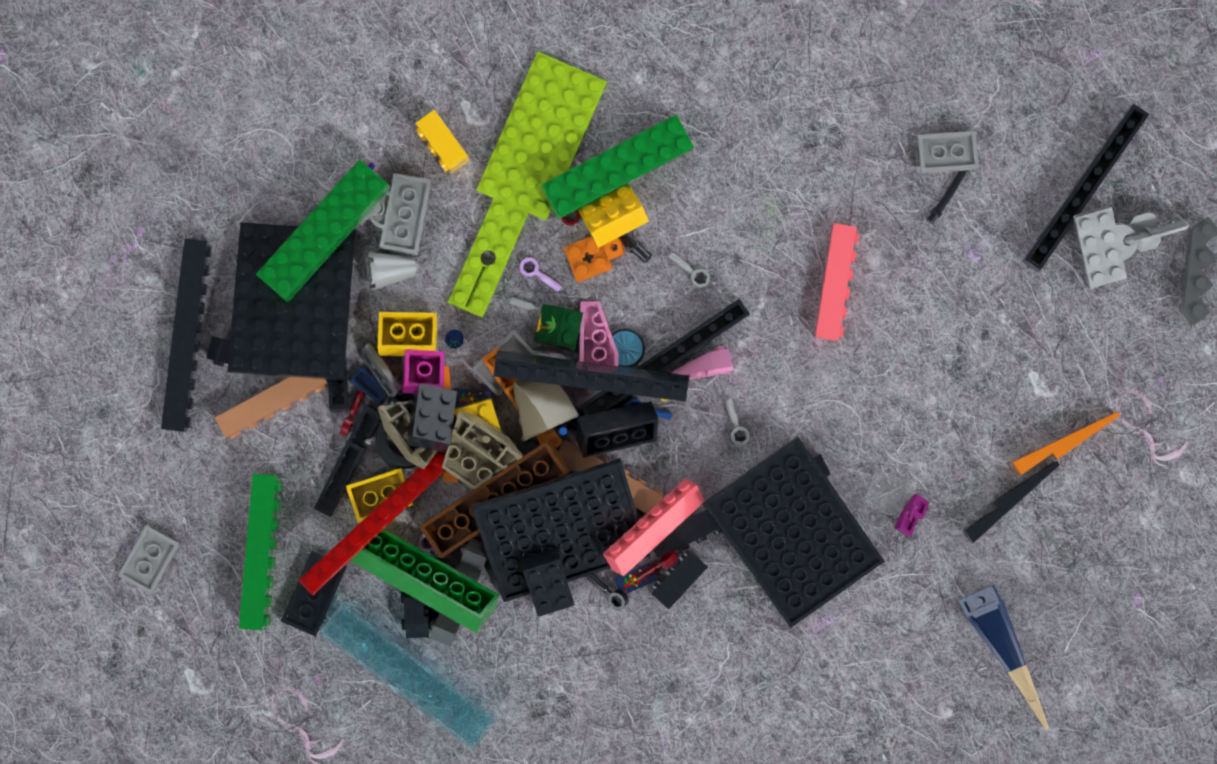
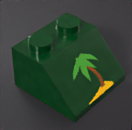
[533,304,583,350]

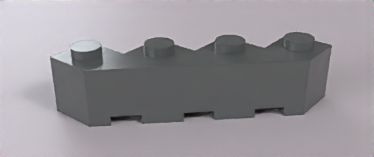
[1179,217,1217,326]
[429,537,488,647]

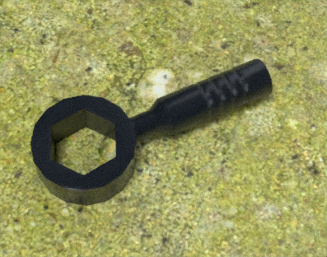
[587,574,629,610]

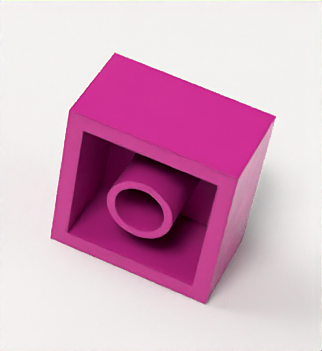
[402,349,444,394]

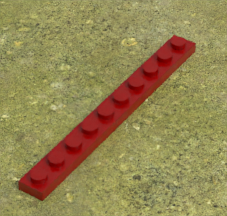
[299,451,446,595]

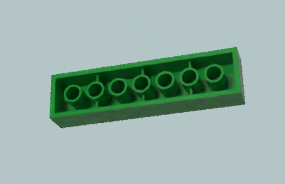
[540,114,694,220]
[256,159,390,303]
[239,474,283,631]
[350,529,500,633]

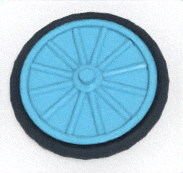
[611,328,645,368]

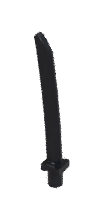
[927,170,968,224]

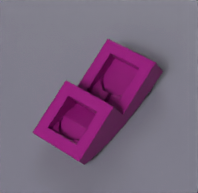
[894,494,929,537]

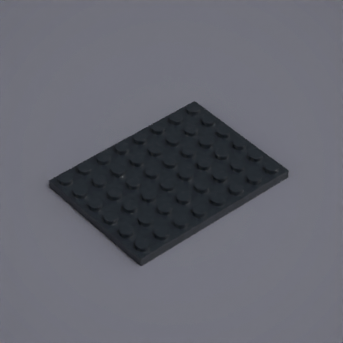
[227,222,355,381]
[703,436,885,628]
[471,458,650,602]

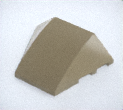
[513,380,584,442]
[378,399,456,469]
[442,411,523,490]

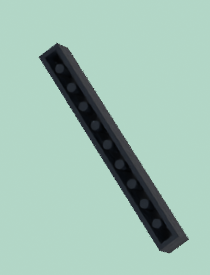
[1022,103,1149,272]
[161,238,212,432]
[580,298,750,415]
[493,350,689,402]
[653,454,831,559]

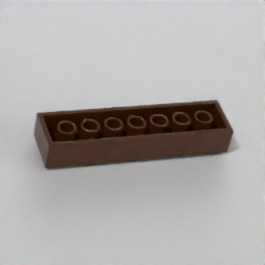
[419,439,570,559]

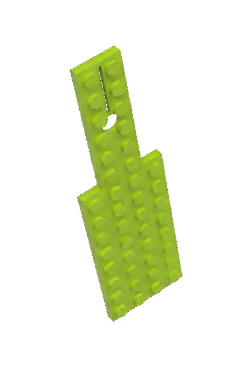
[448,51,607,318]

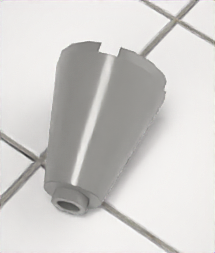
[365,252,419,290]

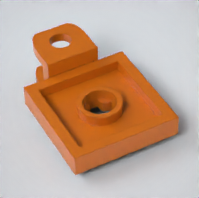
[564,236,626,283]

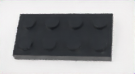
[280,551,347,637]

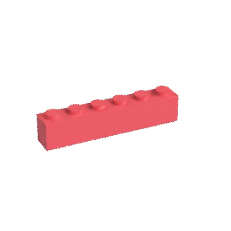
[814,223,859,341]
[603,479,705,576]

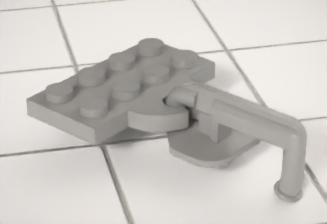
[316,173,432,256]
[1073,205,1189,289]

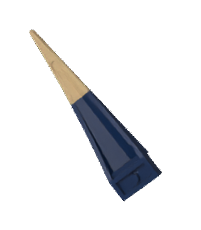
[959,584,1048,730]

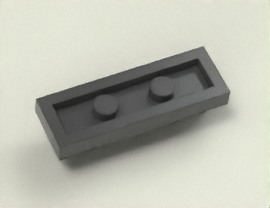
[359,343,403,397]

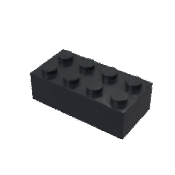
[576,401,659,458]

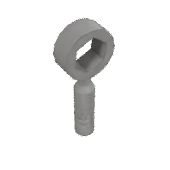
[669,252,710,288]
[509,297,554,317]
[724,399,750,446]

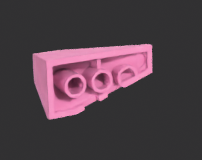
[580,301,618,366]
[670,346,733,379]

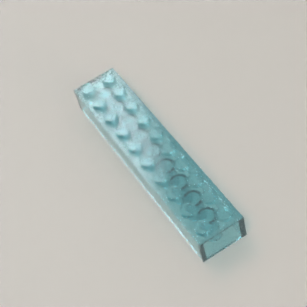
[319,602,497,751]

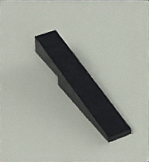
[328,354,350,413]
[314,404,381,517]
[963,461,1060,543]

